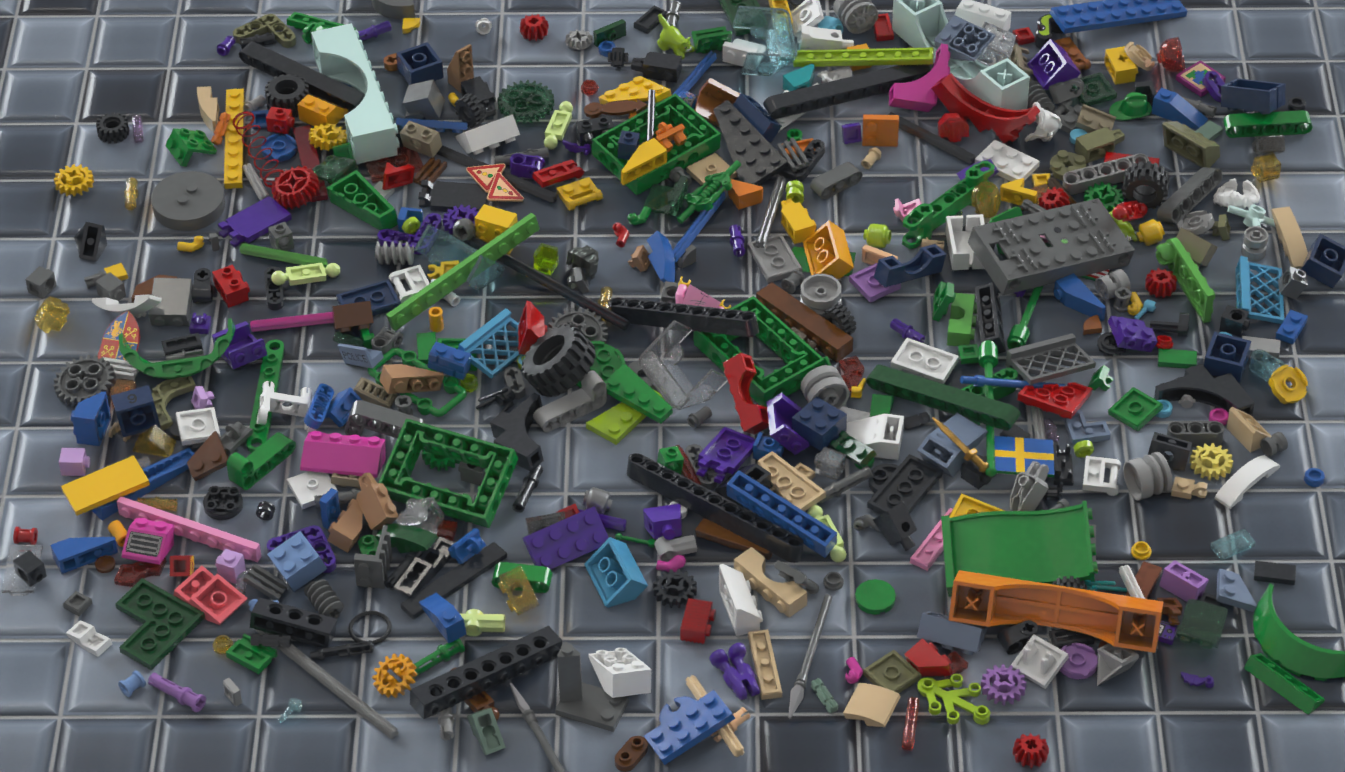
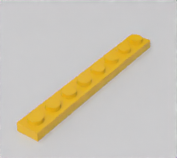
[224,89,244,189]

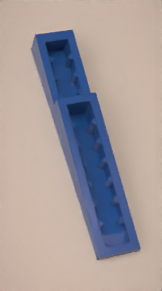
[92,448,195,521]

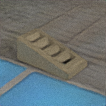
[354,377,397,409]

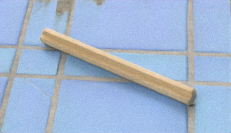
[686,675,744,757]

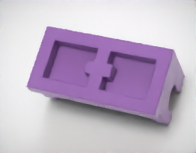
[1159,560,1209,605]

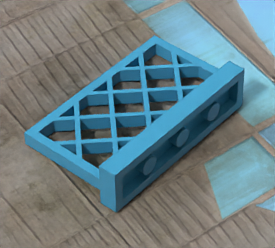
[1235,256,1284,324]
[458,308,521,379]

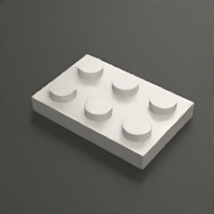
[975,140,1040,181]
[891,338,959,384]

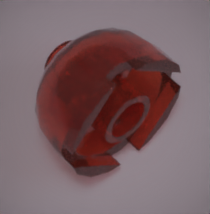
[1156,37,1185,72]

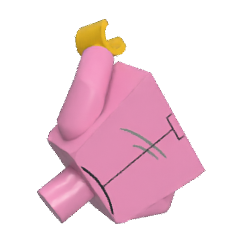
[675,277,731,332]

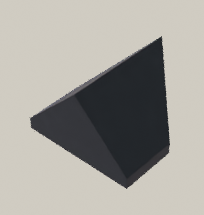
[74,222,107,261]

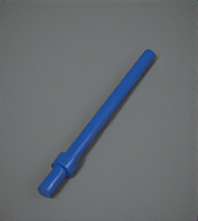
[960,375,1065,388]

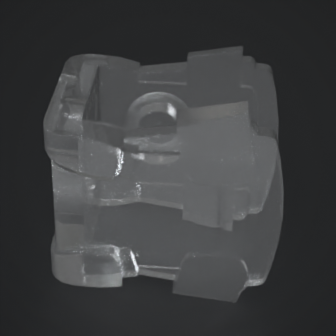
[396,497,444,534]

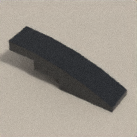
[394,536,454,597]

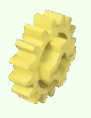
[1189,443,1233,480]

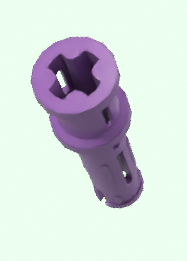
[148,673,206,712]

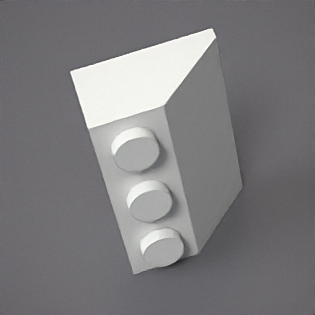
[955,0,1011,48]
[455,114,520,155]
[719,564,763,636]

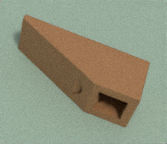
[447,44,474,93]
[380,364,444,394]
[327,499,363,553]

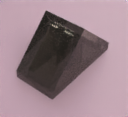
[525,512,566,535]

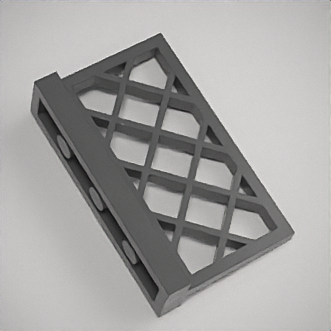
[1005,333,1096,385]

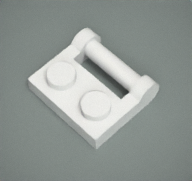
[389,265,430,303]
[1082,456,1121,496]

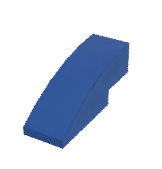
[647,230,675,283]

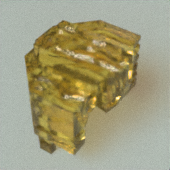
[34,296,70,333]

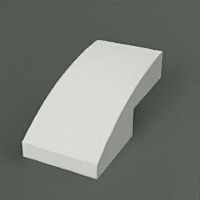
[66,620,112,657]

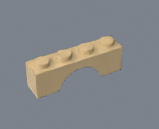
[734,547,807,618]

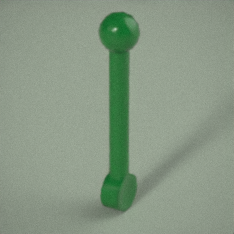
[615,533,655,548]

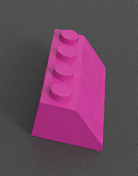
[300,431,386,478]

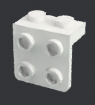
[723,39,767,70]

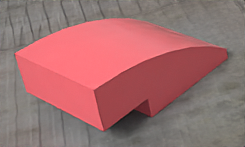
[173,566,248,625]

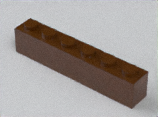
[756,282,853,363]

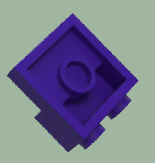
[1108,316,1158,352]

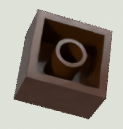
[331,301,374,333]

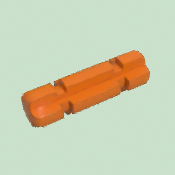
[211,112,231,145]

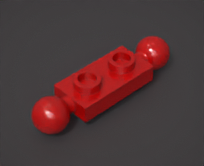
[1112,200,1148,222]

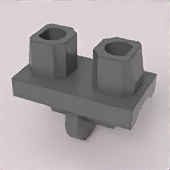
[220,421,253,456]

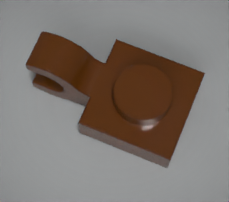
[1157,598,1183,625]

